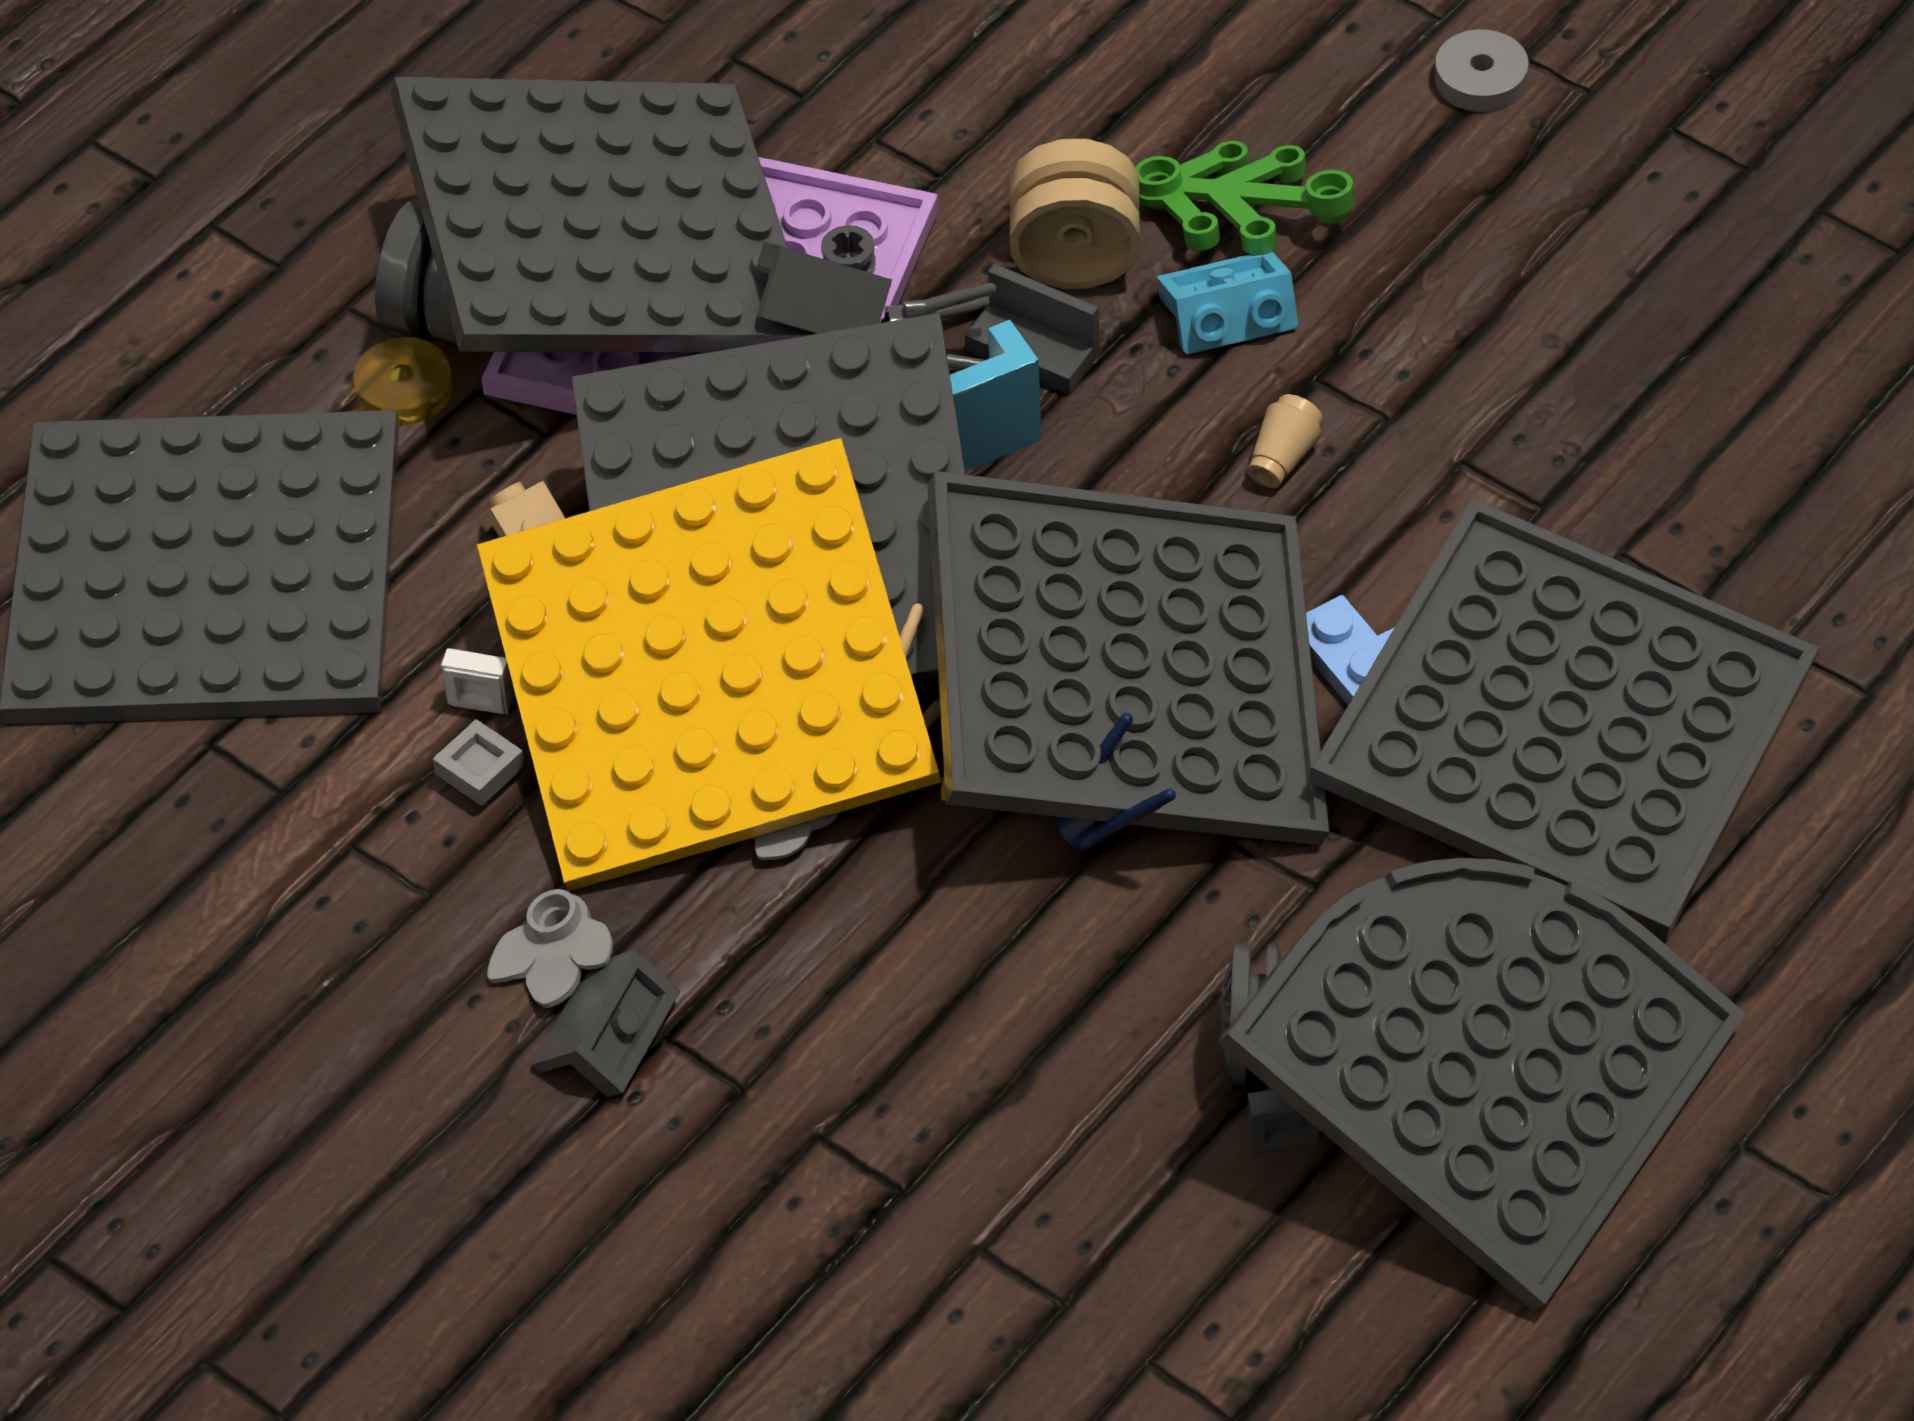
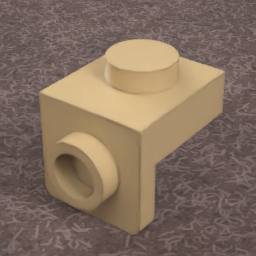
[481,481,565,538]

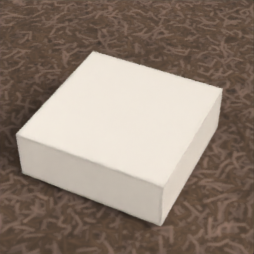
[441,648,514,714]

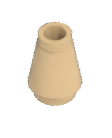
[1247,394,1323,488]

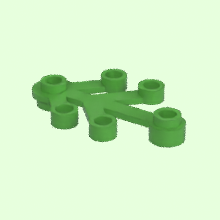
[1135,141,1355,255]

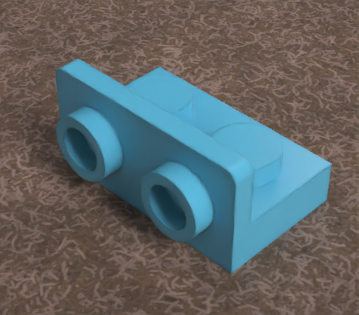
[1156,252,1298,354]

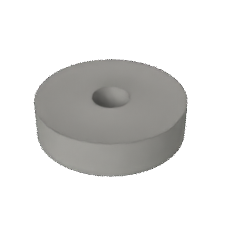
[1435,29,1529,112]

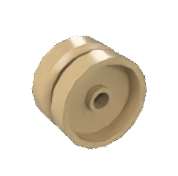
[1010,139,1140,289]

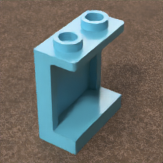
[950,320,1041,471]

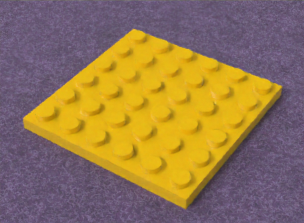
[477,438,942,892]

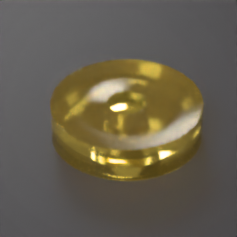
[353,337,453,426]

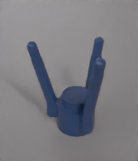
[1056,713,1176,853]

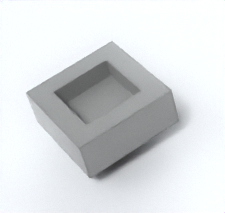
[432,719,525,806]

